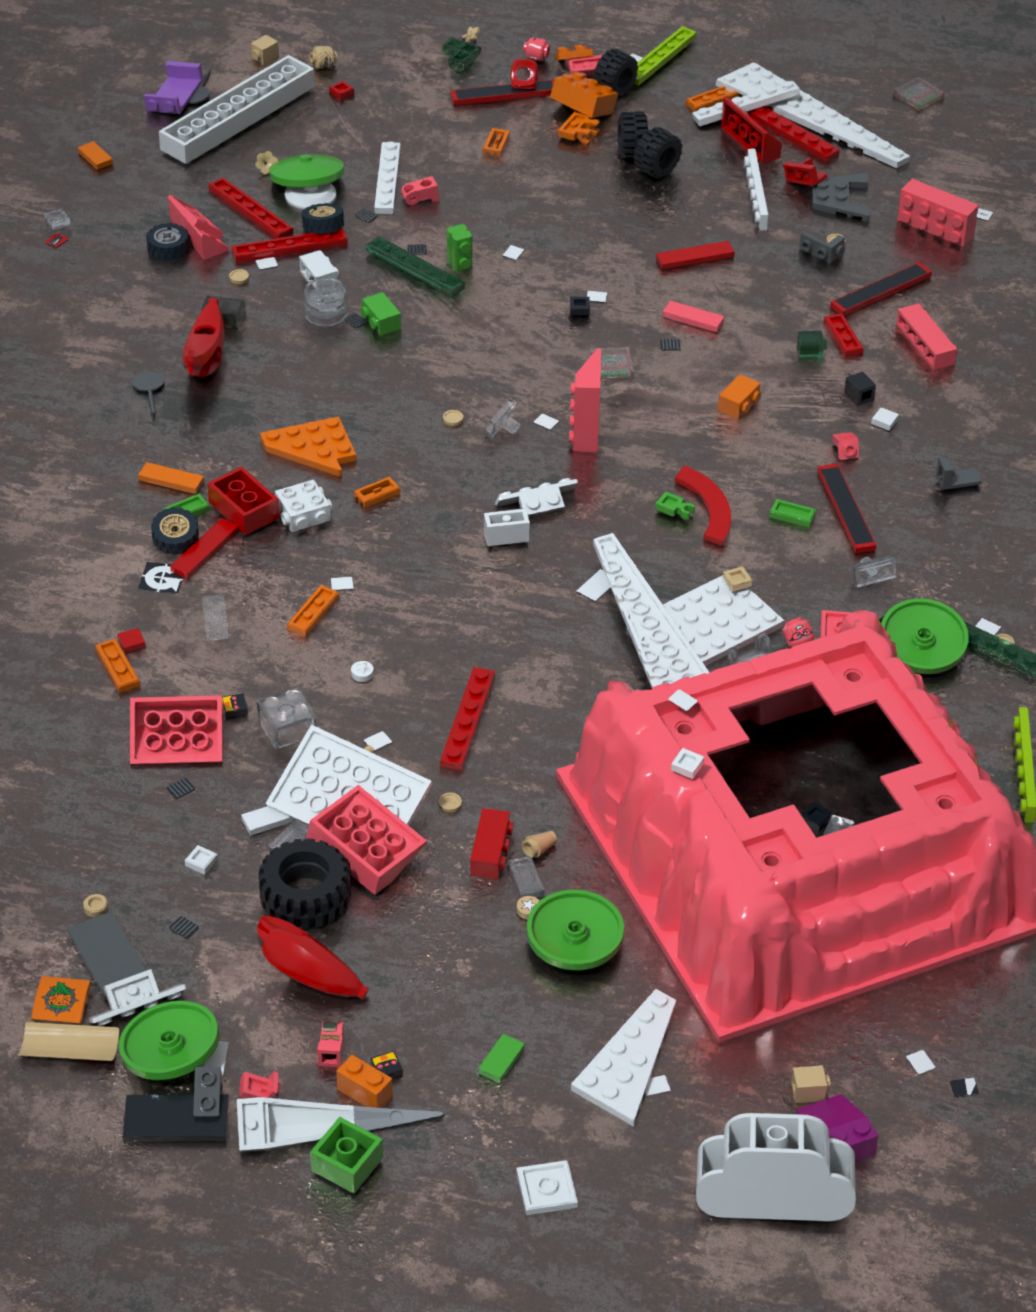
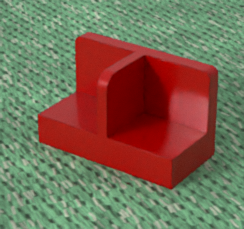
[783,158,828,186]

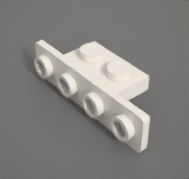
[495,478,578,517]
[88,969,187,1026]

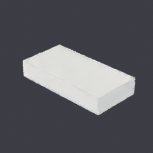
[241,807,294,836]

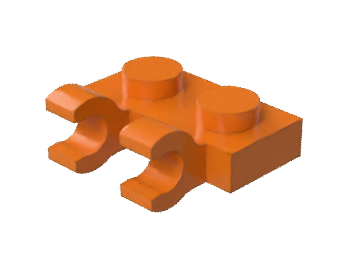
[554,45,593,61]
[558,112,600,144]

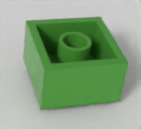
[310,1116,383,1193]

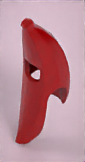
[182,298,225,377]
[257,914,369,999]

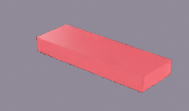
[663,301,725,333]

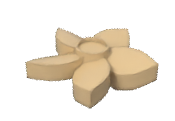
[462,26,480,45]

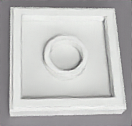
[516,1160,578,1216]

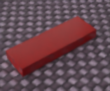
[824,313,864,358]

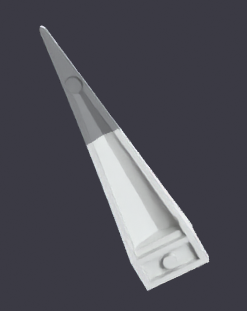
[237,1097,444,1152]

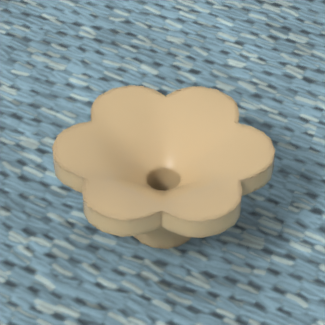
[255,151,278,175]

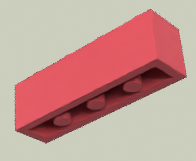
[896,304,958,370]

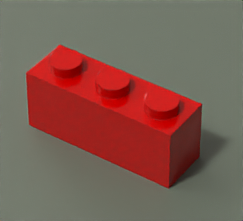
[470,808,514,879]

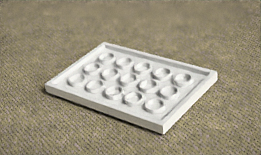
[663,575,784,666]
[265,725,433,826]

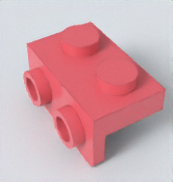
[567,55,602,79]

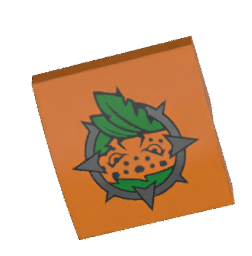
[31,976,91,1025]

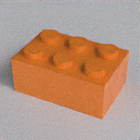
[550,72,618,118]

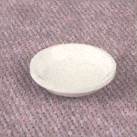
[285,183,336,209]

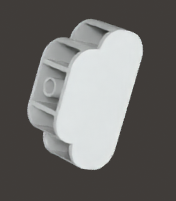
[696,1113,856,1221]

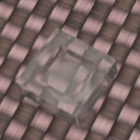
[45,208,70,230]

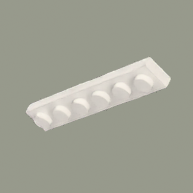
[692,81,800,126]
[374,142,400,214]
[744,149,768,230]

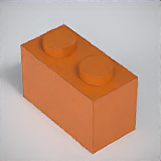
[718,374,761,419]
[336,1055,393,1108]

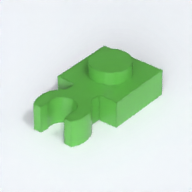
[655,492,695,520]

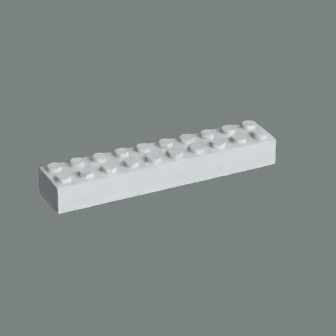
[159,55,315,164]

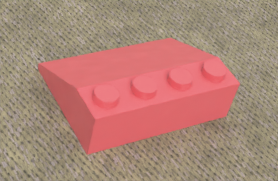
[569,349,601,452]
[130,695,224,765]
[306,785,427,895]

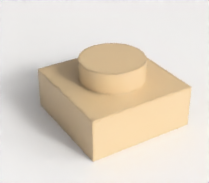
[723,566,752,592]

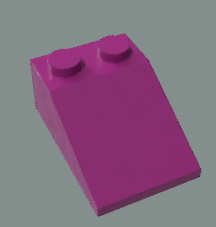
[795,1094,879,1161]

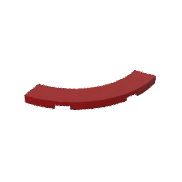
[675,465,731,547]

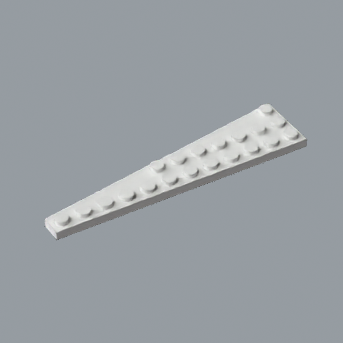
[716,62,910,168]
[593,533,710,689]

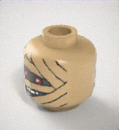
[309,46,337,69]

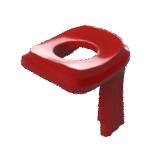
[510,59,539,90]

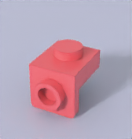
[239,1071,281,1099]

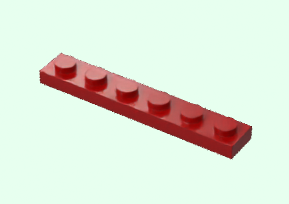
[747,106,840,162]
[440,667,495,771]

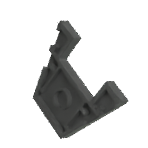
[812,173,870,222]

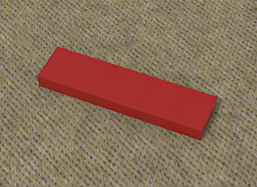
[656,241,735,270]
[170,518,239,579]

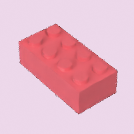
[897,179,979,247]

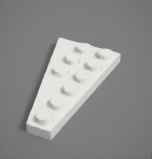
[571,989,676,1127]

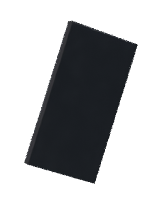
[122,1094,229,1142]

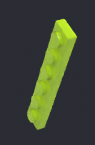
[634,26,697,86]
[1013,707,1036,823]

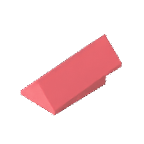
[168,195,229,260]

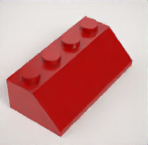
[721,97,782,165]

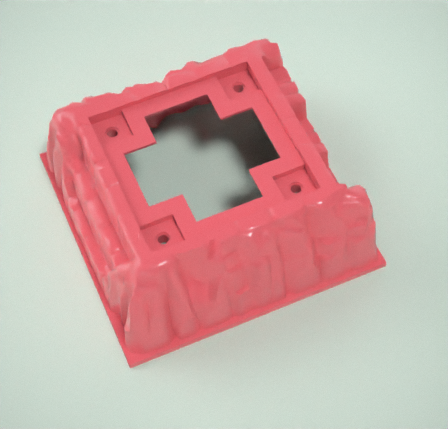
[556,610,1036,1043]

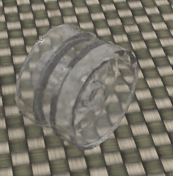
[303,278,347,326]

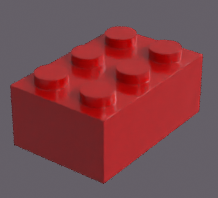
[207,466,280,535]

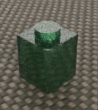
[797,331,827,359]

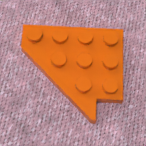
[260,416,357,476]

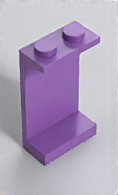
[144,61,204,114]

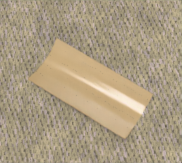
[18,1022,119,1061]

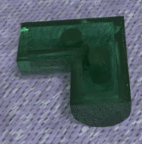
[442,37,481,73]

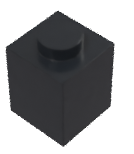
[844,371,876,406]

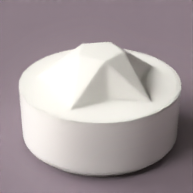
[351,661,374,682]

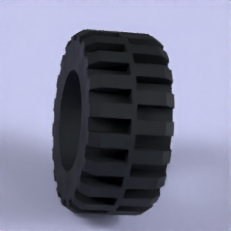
[258,838,351,929]

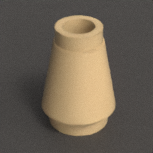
[522,831,557,858]

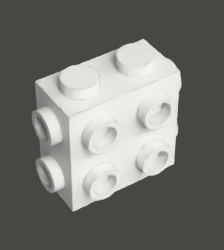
[275,480,333,532]

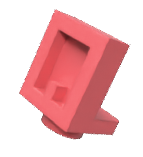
[832,432,859,460]

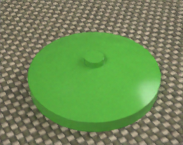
[269,154,344,187]
[881,598,969,674]
[527,890,624,970]
[119,1001,220,1080]

